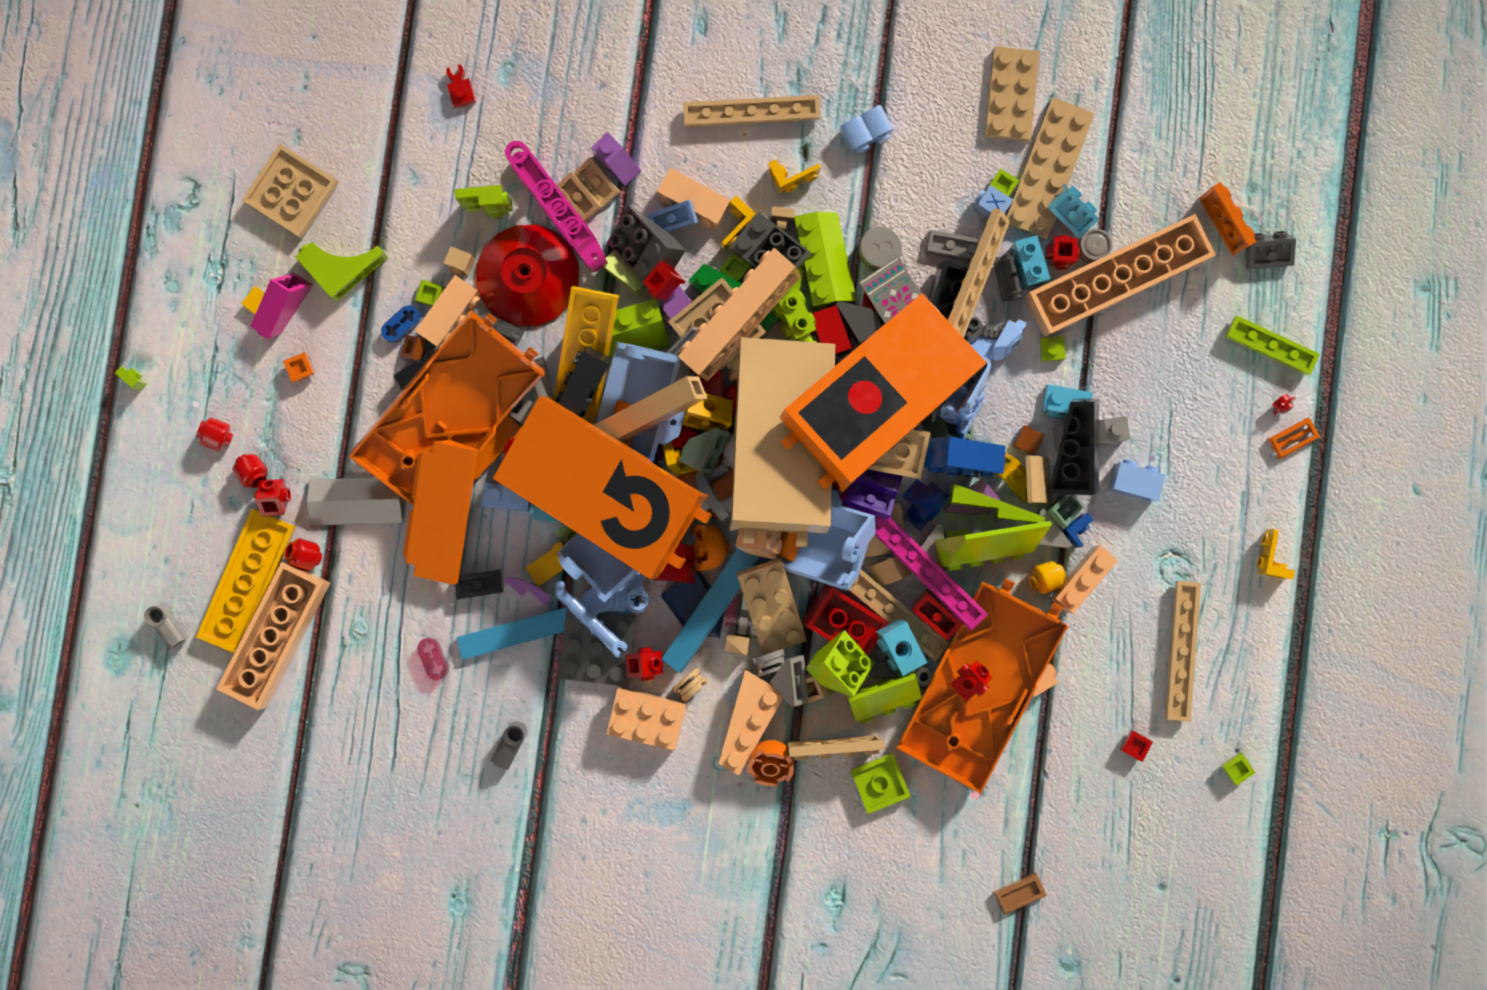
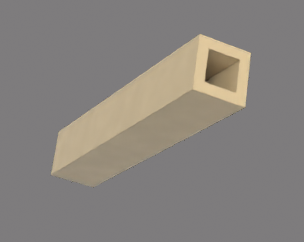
[594,376,707,442]

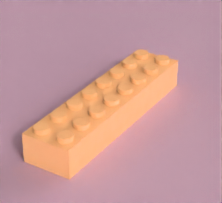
[1024,214,1216,338]

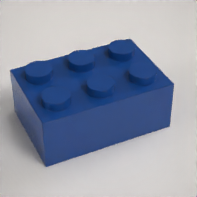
[923,437,1006,478]

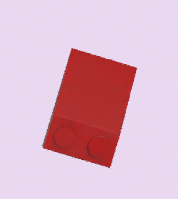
[801,584,889,656]

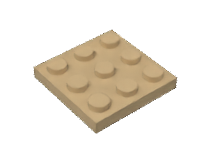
[242,143,339,239]
[668,277,766,376]

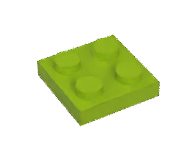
[850,752,911,814]

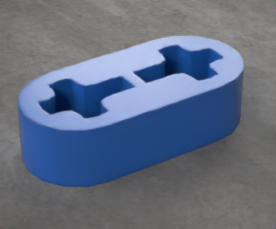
[381,305,421,343]

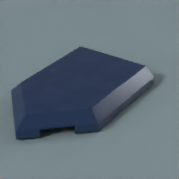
[661,570,724,639]

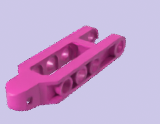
[505,141,608,272]

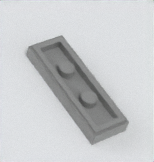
[925,230,979,262]

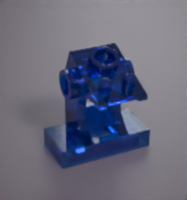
[902,479,949,532]

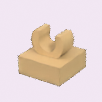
[771,206,795,232]

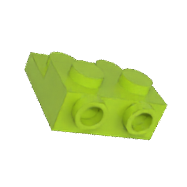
[454,185,513,219]

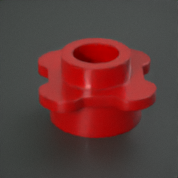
[1272,394,1296,415]

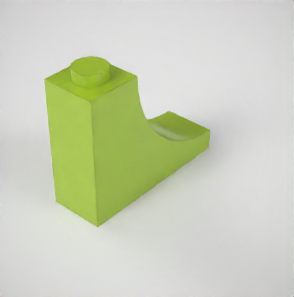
[295,242,389,302]

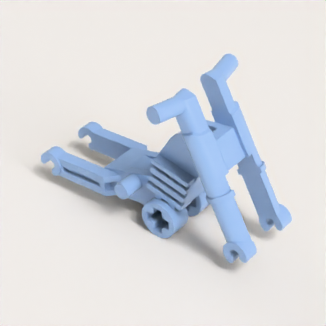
[555,573,649,658]

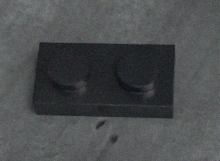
[455,569,504,600]

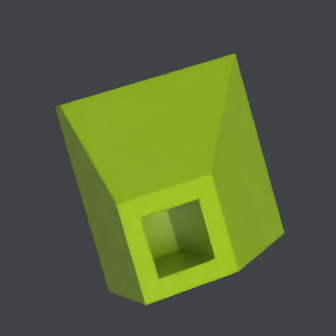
[806,630,874,697]

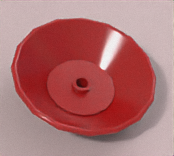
[476,225,579,327]

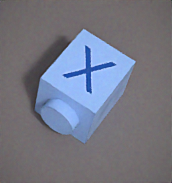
[974,185,1013,218]

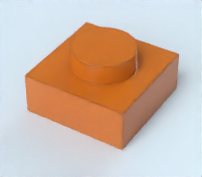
[283,352,315,383]

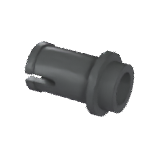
[913,667,932,686]

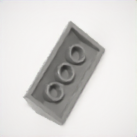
[307,477,403,526]

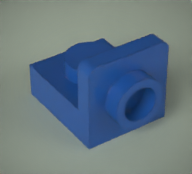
[1061,513,1093,548]

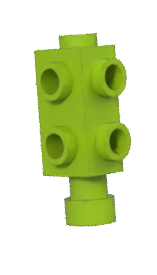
[772,287,817,343]

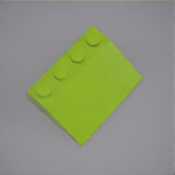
[935,521,1052,571]

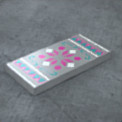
[859,257,921,324]

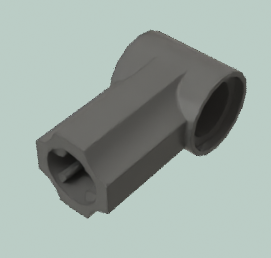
[490,721,528,770]

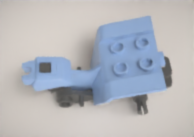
[931,317,1027,439]

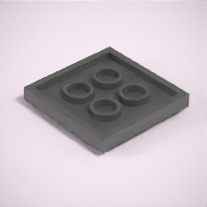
[558,609,636,687]

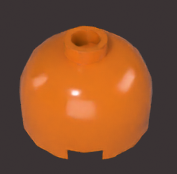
[690,524,730,571]
[747,740,794,786]

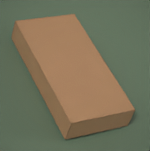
[993,872,1047,915]

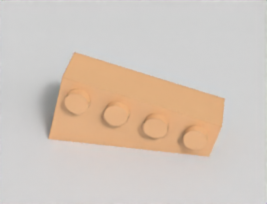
[719,669,783,775]

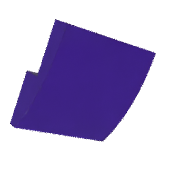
[844,469,903,520]

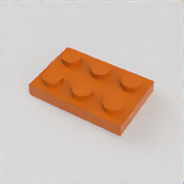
[1198,182,1257,256]

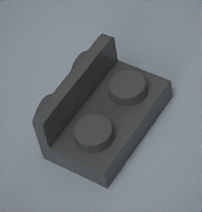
[1246,231,1296,270]

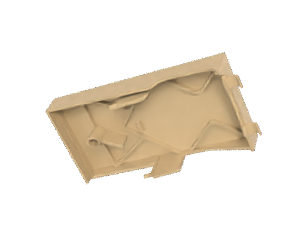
[730,337,835,547]

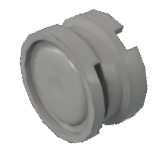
[1077,229,1112,264]
[753,649,785,677]

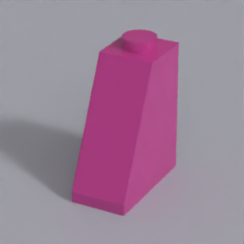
[250,273,313,339]

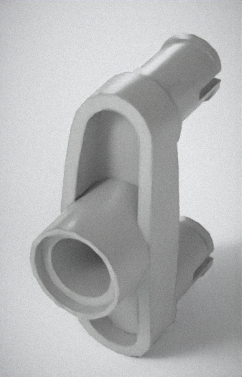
[695,460,732,521]

